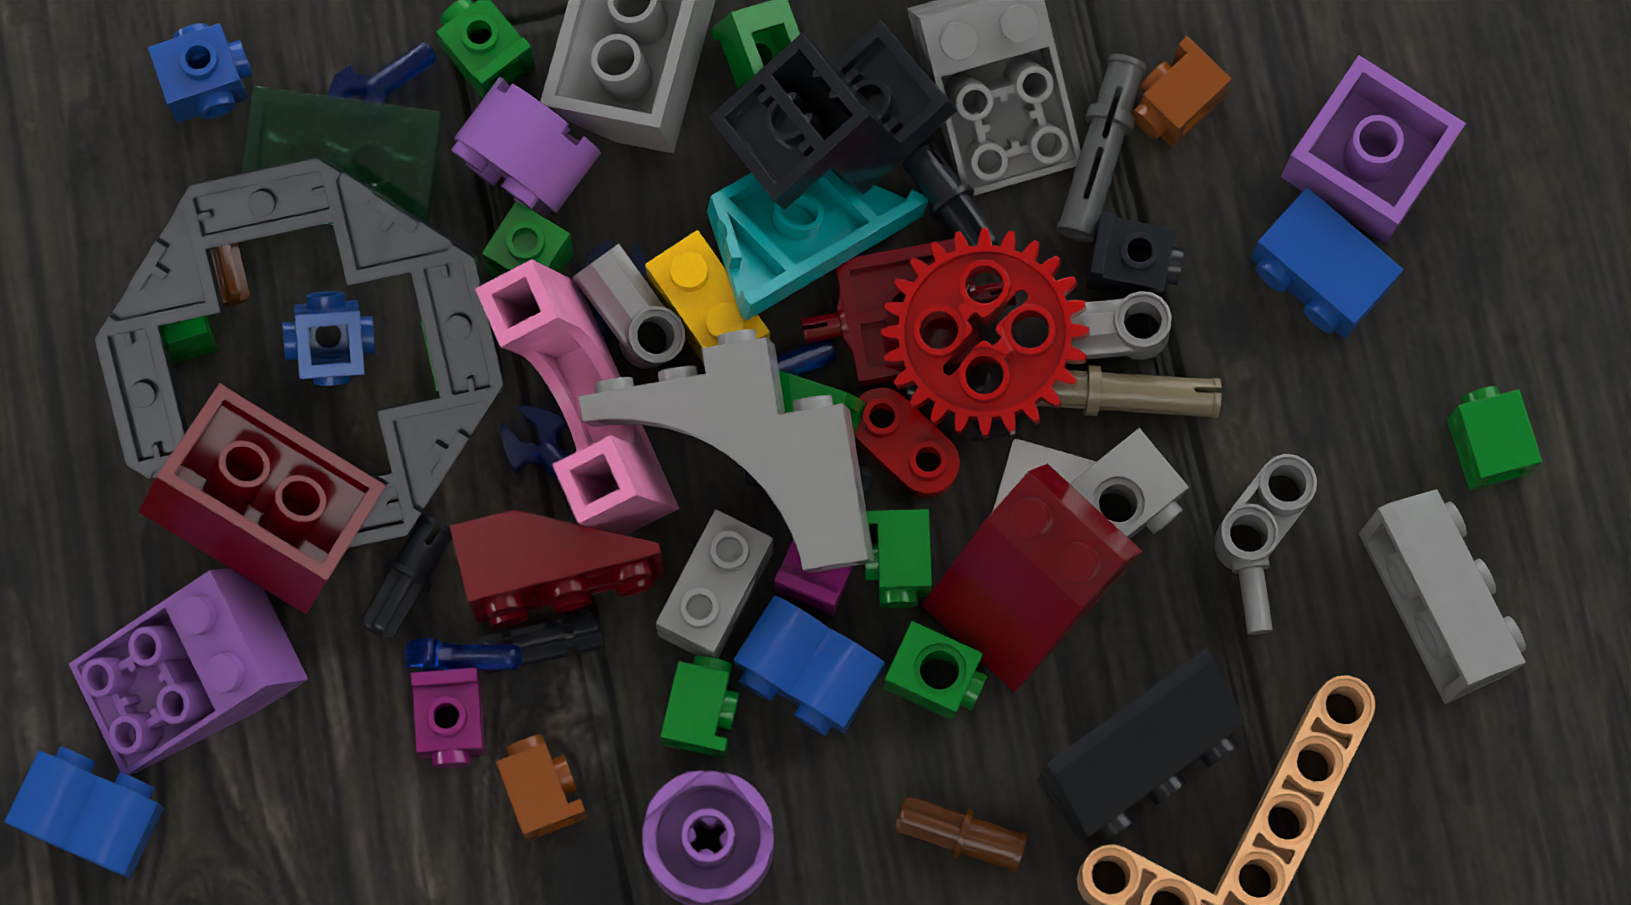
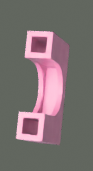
[475,260,680,536]

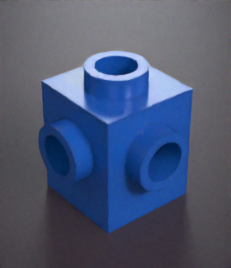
[148,23,253,123]
[282,291,375,386]

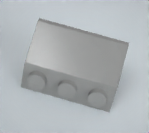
[540,0,715,153]
[1358,489,1526,704]

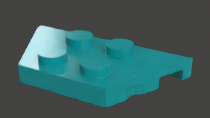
[707,168,928,321]

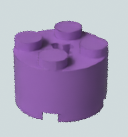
[451,77,601,218]
[642,771,774,905]

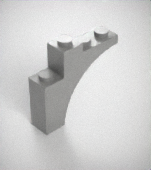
[578,329,874,573]

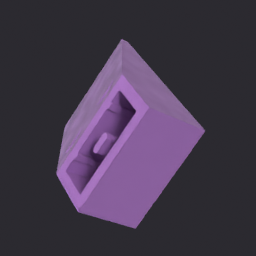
[69,568,309,776]

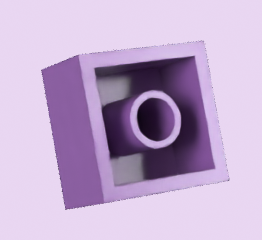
[1281,55,1466,245]

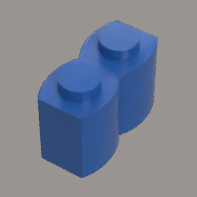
[733,595,885,736]
[4,746,164,879]

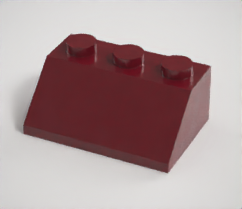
[138,383,386,614]

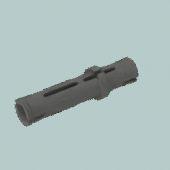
[1056,54,1147,242]

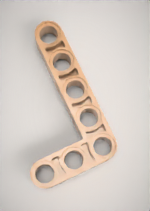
[1077,675,1375,905]

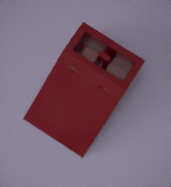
[450,510,664,629]

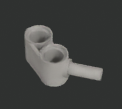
[1214,454,1317,635]

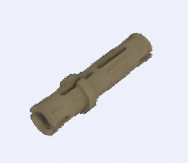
[1036,365,1221,419]

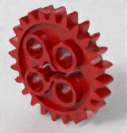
[881,228,1090,438]

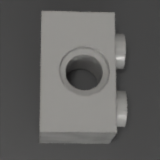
[1070,428,1189,539]
[656,509,773,659]

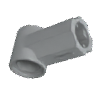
[573,244,685,369]
[1046,291,1172,360]

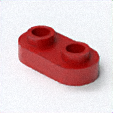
[855,388,960,498]

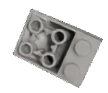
[907,0,1081,196]

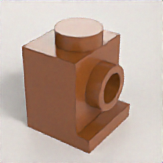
[1131,36,1232,148]
[496,734,588,842]

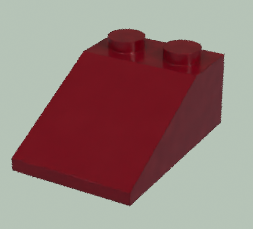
[922,464,1143,693]

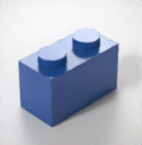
[1250,187,1404,339]

